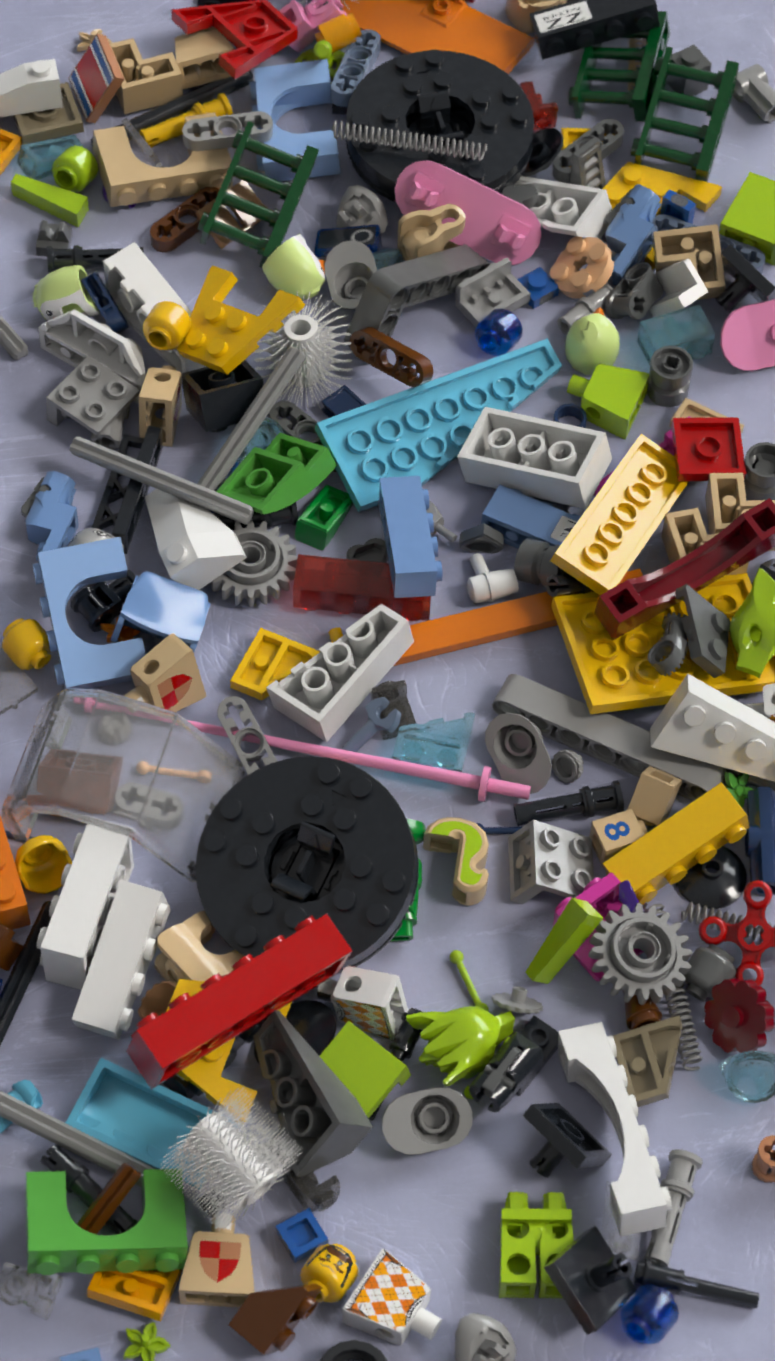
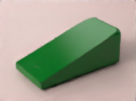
[294,484,354,551]

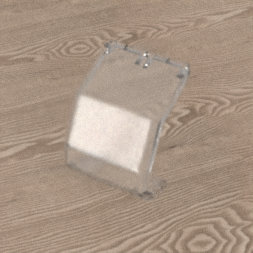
[2,688,245,882]

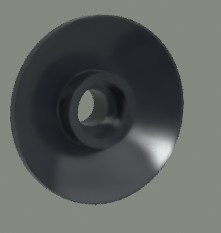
[522,128,564,177]
[676,846,747,909]

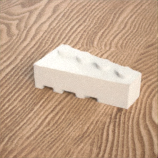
[103,242,206,373]
[266,604,414,742]
[650,674,775,782]

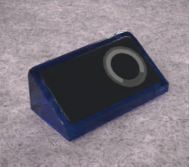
[314,224,382,257]

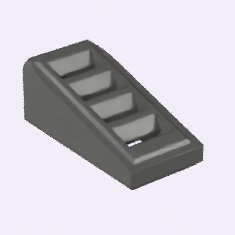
[569,137,606,189]

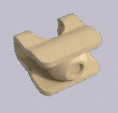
[397,204,466,261]
[154,911,244,984]

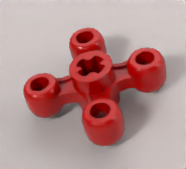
[698,880,775,986]

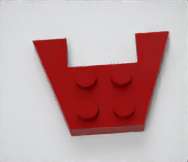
[171,0,298,79]

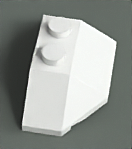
[38,309,146,404]

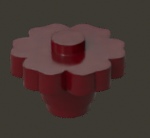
[704,978,775,1054]

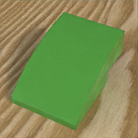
[216,433,337,515]

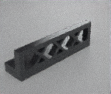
[92,425,163,554]

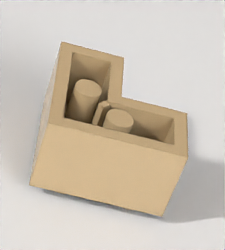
[110,38,183,114]
[652,224,725,300]
[705,473,775,551]
[661,508,749,576]

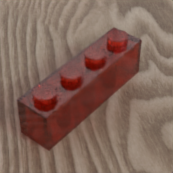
[293,554,432,621]

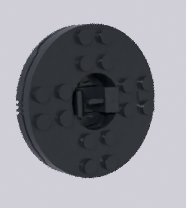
[346,49,534,202]
[196,756,419,974]

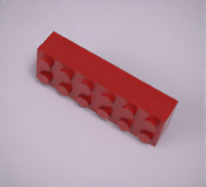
[126,914,352,1089]

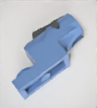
[605,184,662,286]
[21,471,79,561]

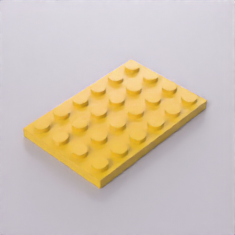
[551,573,775,715]

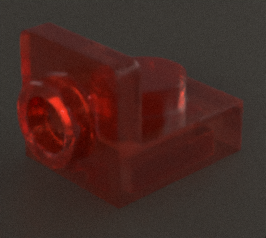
[520,81,558,130]

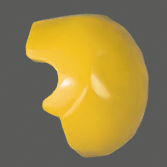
[15,835,72,894]

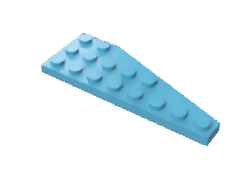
[315,338,562,512]

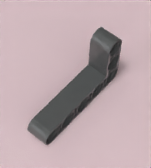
[344,245,490,349]

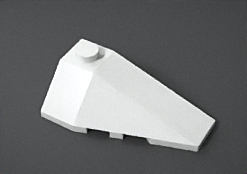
[0,59,63,117]
[514,176,612,239]
[145,489,247,590]

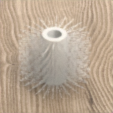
[254,291,353,409]
[160,1087,302,1231]

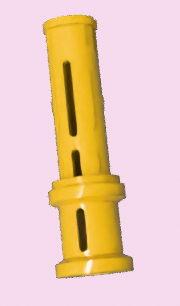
[139,93,233,149]

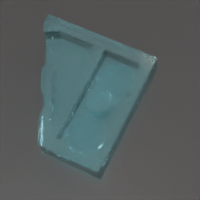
[392,712,475,772]

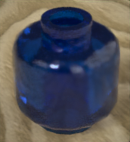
[475,308,523,356]
[620,1285,679,1344]

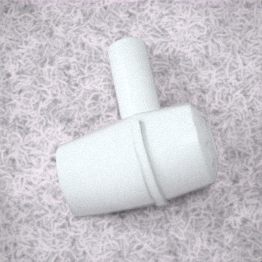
[467,553,519,603]

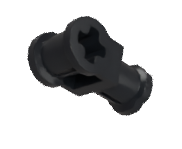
[70,570,136,632]

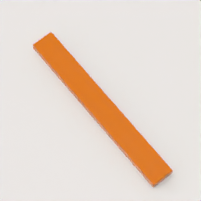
[394,568,643,666]

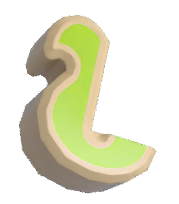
[423,817,489,906]

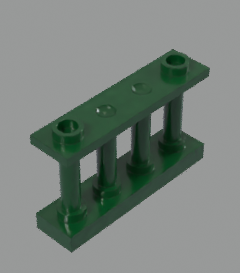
[568,11,670,122]
[630,46,739,182]
[197,121,319,268]

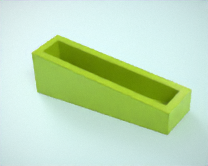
[11,174,89,227]
[525,898,604,984]

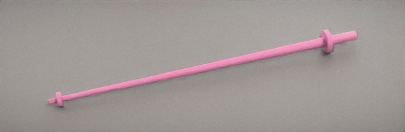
[74,694,531,802]

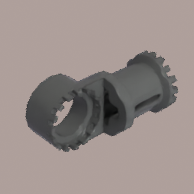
[648,612,689,676]

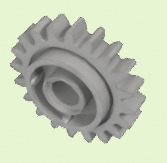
[212,520,298,607]
[588,903,692,1005]

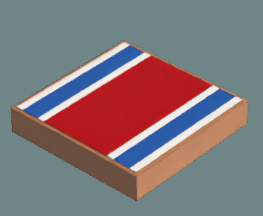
[69,34,125,123]

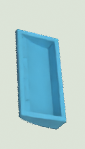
[66,1058,237,1189]

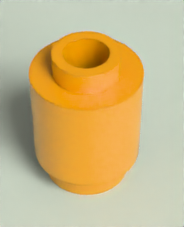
[314,13,362,53]

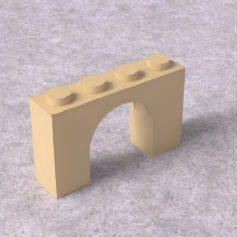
[93,112,233,207]

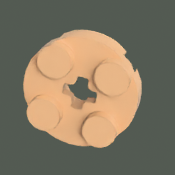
[550,236,614,299]

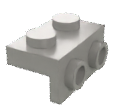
[456,258,530,330]

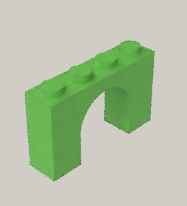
[25,1169,188,1275]

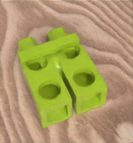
[499,1192,574,1298]

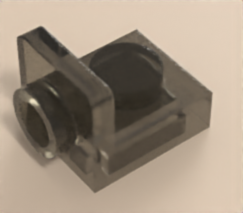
[371,680,417,741]
[282,1162,340,1212]

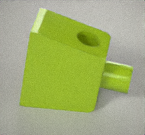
[567,364,650,440]

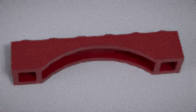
[594,498,775,640]

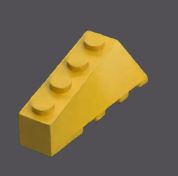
[603,782,750,905]

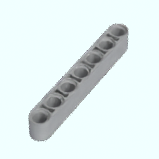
[492,674,727,801]

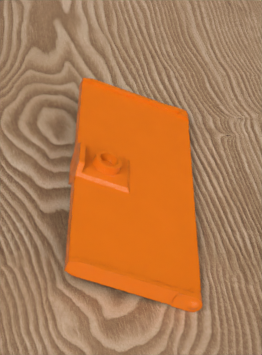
[340,0,535,74]

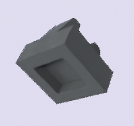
[36,220,72,256]

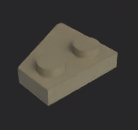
[613,1015,682,1107]

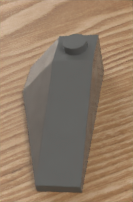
[253,1010,373,1177]

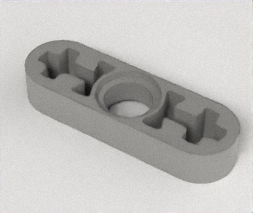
[182,111,273,151]
[217,696,277,775]

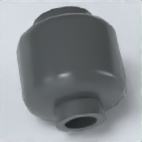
[683,944,736,1002]

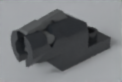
[469,1015,558,1113]

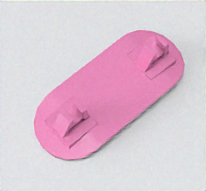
[395,160,542,265]
[720,299,775,371]

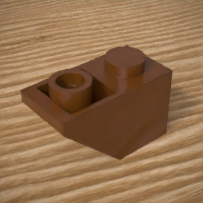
[228,1283,322,1355]

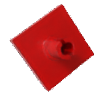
[671,417,746,481]

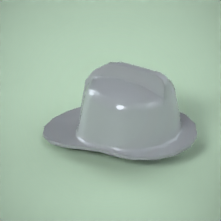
[325,240,377,311]
[485,713,552,794]
[382,1088,473,1155]

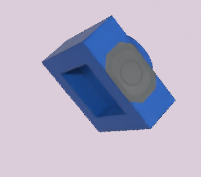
[660,189,696,224]
[517,267,559,309]
[275,1208,329,1263]

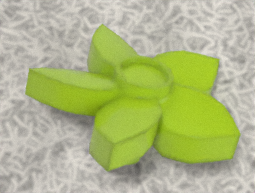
[124,1322,170,1361]

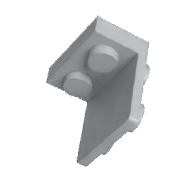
[46,355,139,435]
[508,819,594,904]

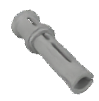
[644,1149,703,1267]

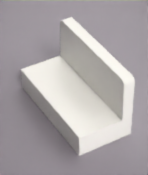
[649,259,708,319]

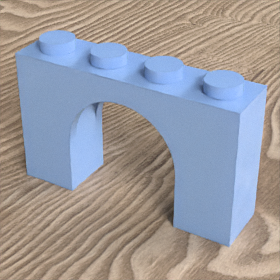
[249,59,341,181]
[32,537,146,694]

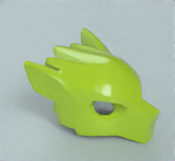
[729,568,775,678]
[406,1006,515,1086]

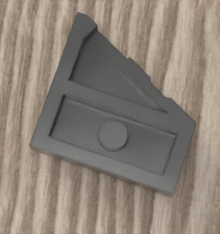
[675,584,730,678]

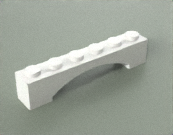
[558,1022,672,1237]

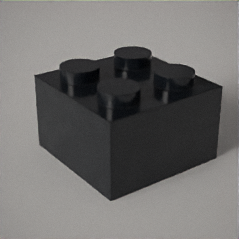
[182,360,269,432]

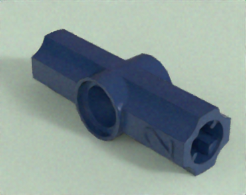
[745,787,775,897]

